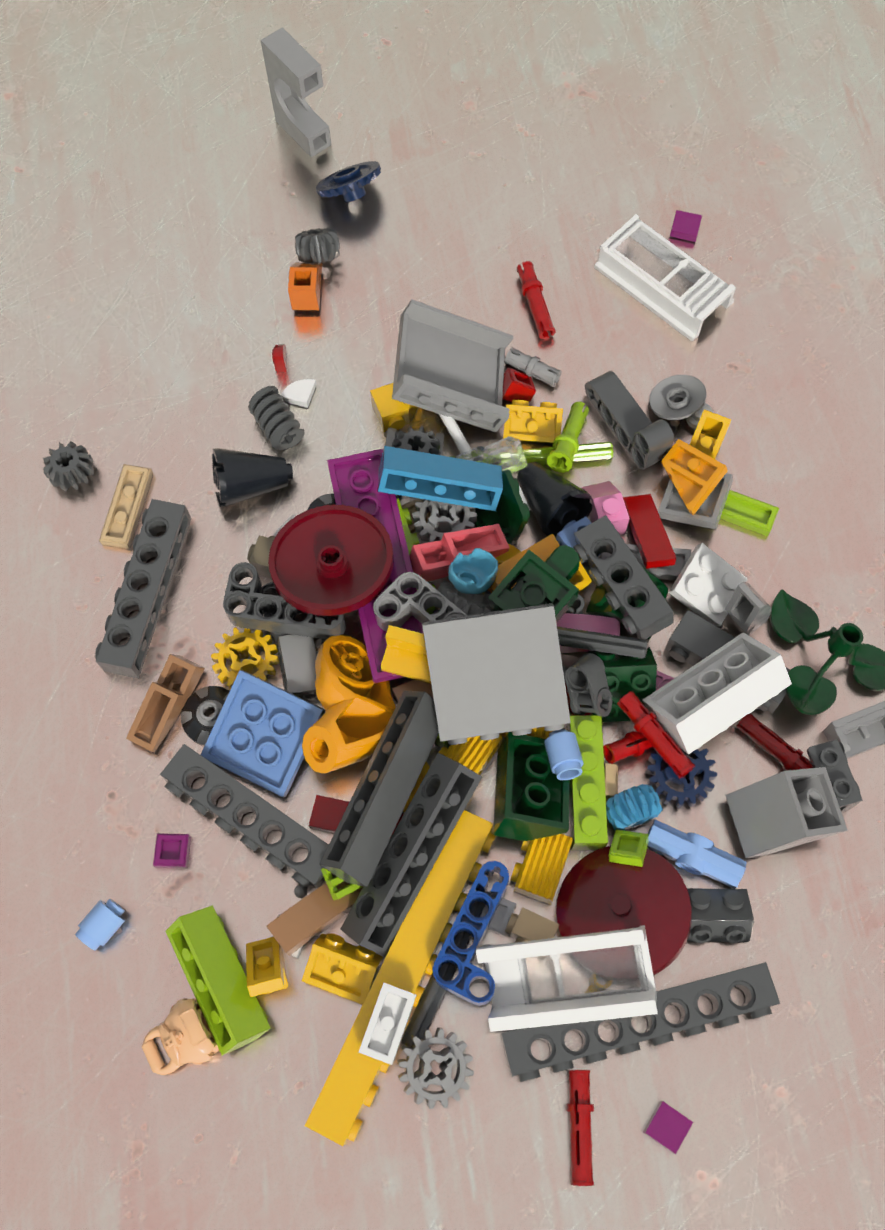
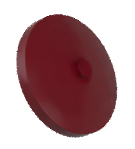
[268,505,394,616]
[556,846,692,981]

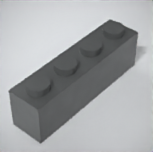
[665,610,790,713]

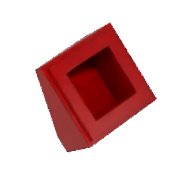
[502,368,536,403]

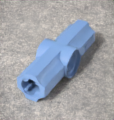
[647,819,747,889]

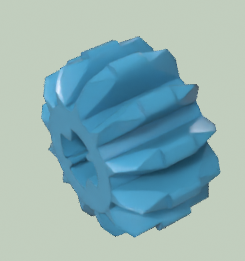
[606,784,663,831]

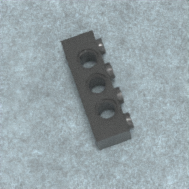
[573,515,674,640]

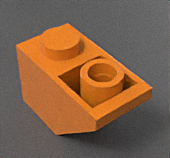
[288,262,322,310]

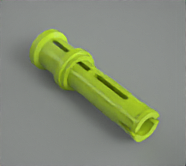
[547,402,589,473]

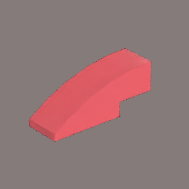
[409,524,510,582]

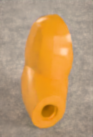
[302,635,396,774]

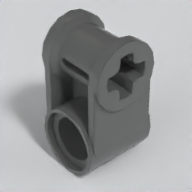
[564,653,612,717]

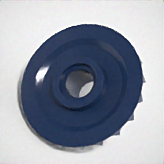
[316,161,381,202]

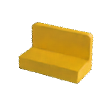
[381,625,431,683]

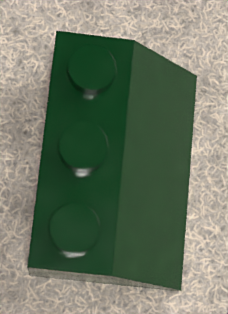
[493,732,569,841]

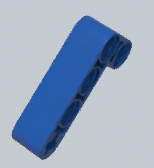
[433,861,509,1006]

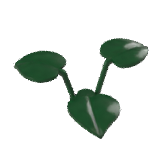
[770,589,885,715]

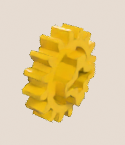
[211,627,280,690]

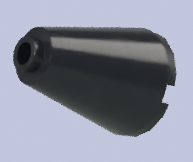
[212,448,293,507]
[517,462,593,538]

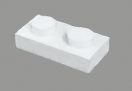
[359,982,417,1065]

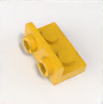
[503,400,563,443]
[302,933,383,1005]

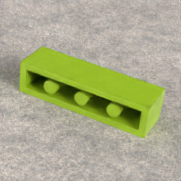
[567,715,608,851]
[165,905,270,1056]

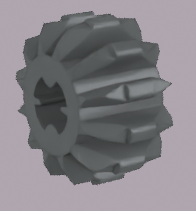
[295,228,340,264]
[392,425,441,455]
[43,441,94,492]

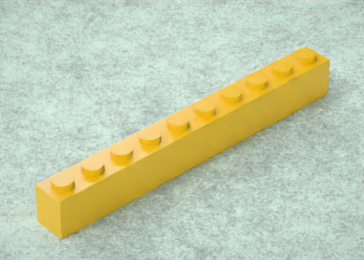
[305,810,496,1146]

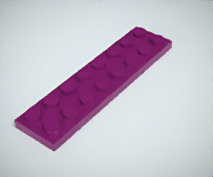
[327,448,424,684]

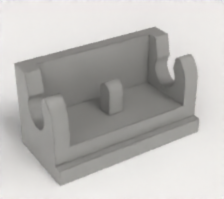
[277,635,317,700]
[823,701,885,759]

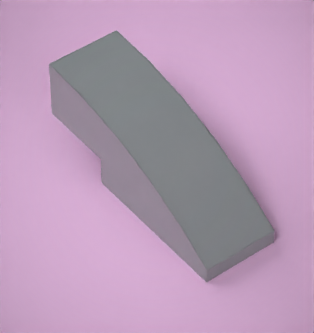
[725,582,772,636]

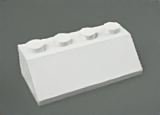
[642,633,792,754]

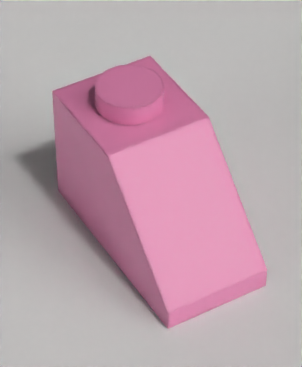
[582,481,630,535]

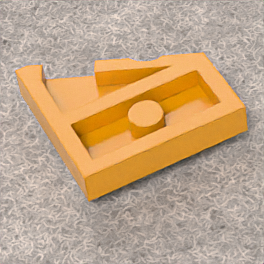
[661,439,728,515]

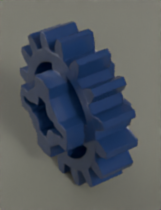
[645,748,717,808]

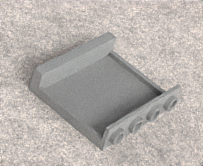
[392,299,513,432]
[422,603,571,745]

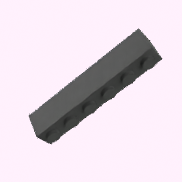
[319,691,439,887]

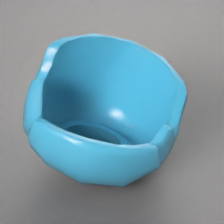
[448,548,498,594]

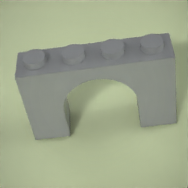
[261,27,331,157]

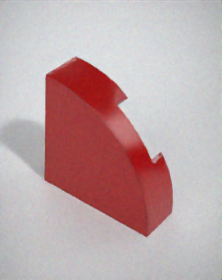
[272,344,287,373]

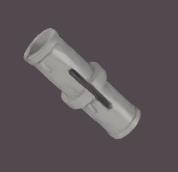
[505,347,562,387]

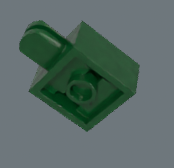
[488,545,580,623]

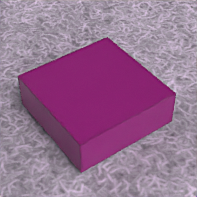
[670,210,702,242]
[153,833,191,869]
[644,1101,693,1154]

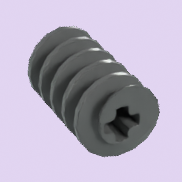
[248,386,305,450]

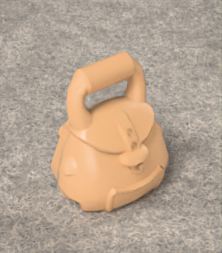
[142,998,219,1075]

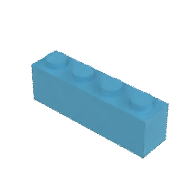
[378,446,503,511]

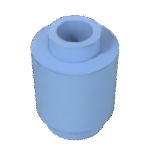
[544,729,584,780]
[75,899,126,951]

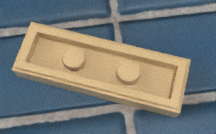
[99,464,153,549]

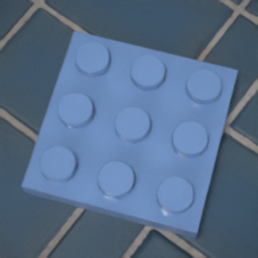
[201,670,325,797]

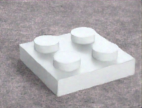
[668,543,748,627]

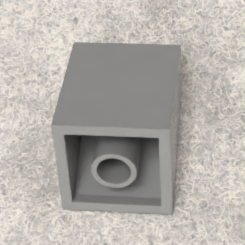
[725,767,848,858]

